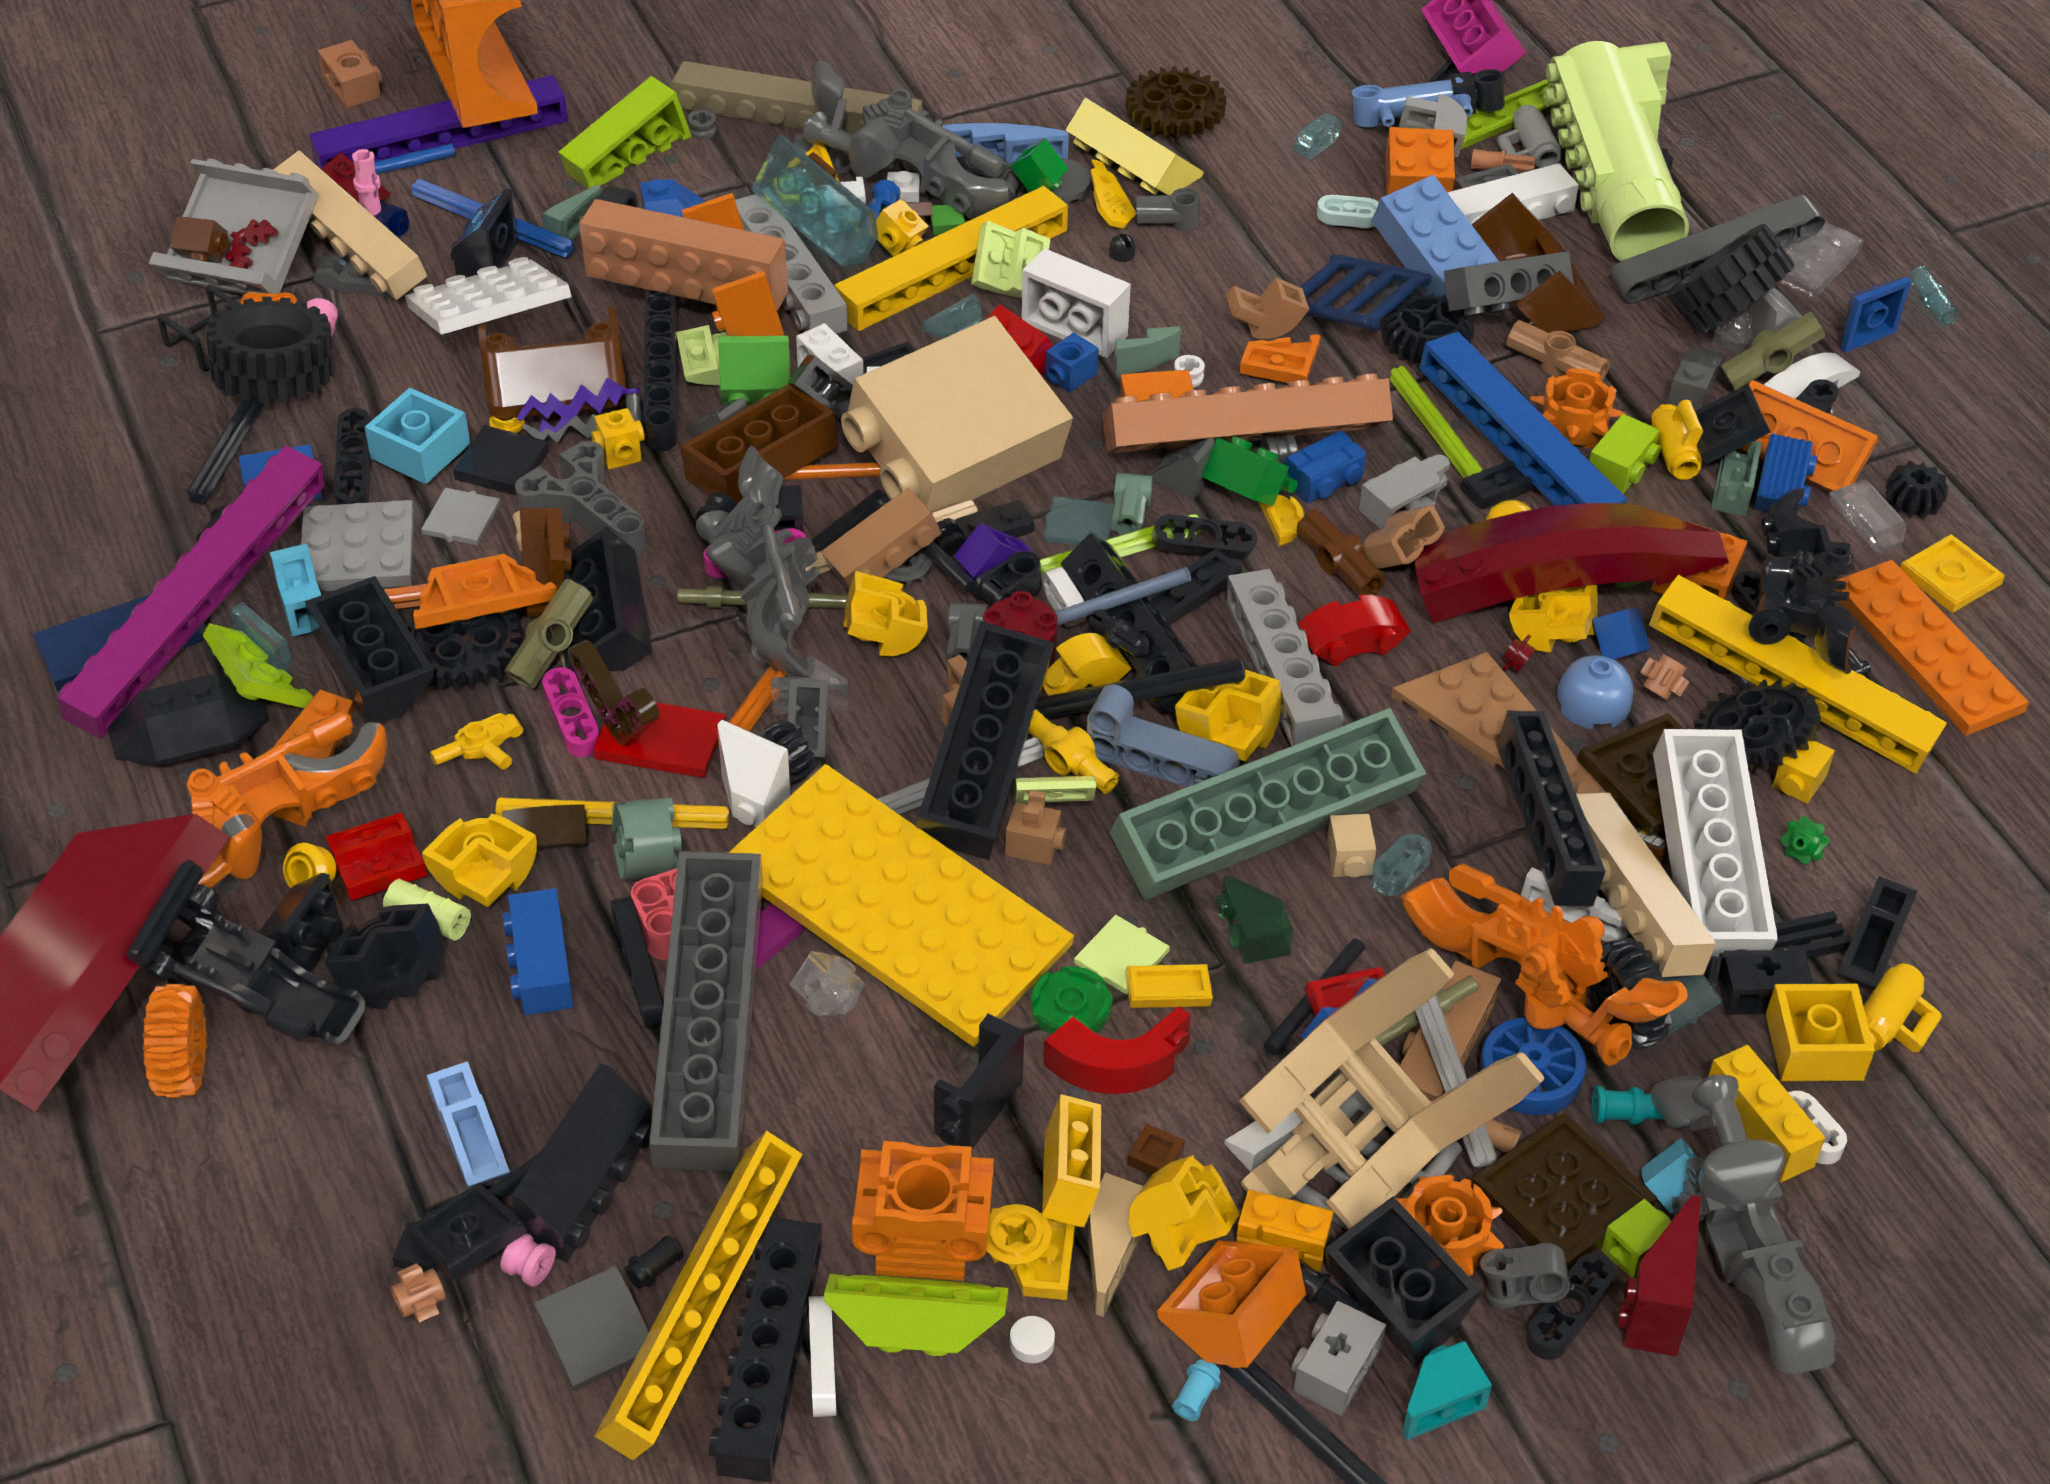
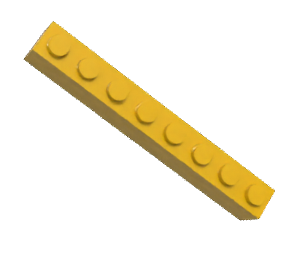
[834,186,1068,332]
[1649,575,1947,774]
[594,1131,803,1460]

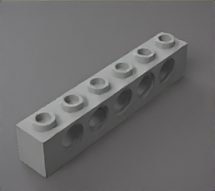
[735,191,847,334]
[1226,569,1343,746]

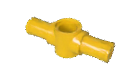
[1028,709,1119,794]

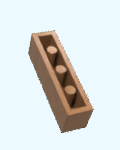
[1395,961,1502,1101]

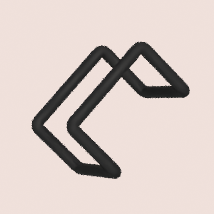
[157,284,242,371]

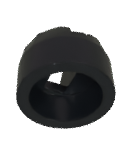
[1109,233,1136,262]

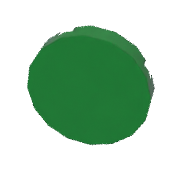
[1030,966,1113,1035]

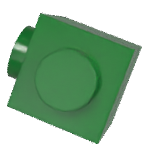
[1009,138,1069,192]

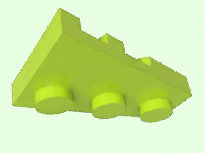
[203,623,313,708]

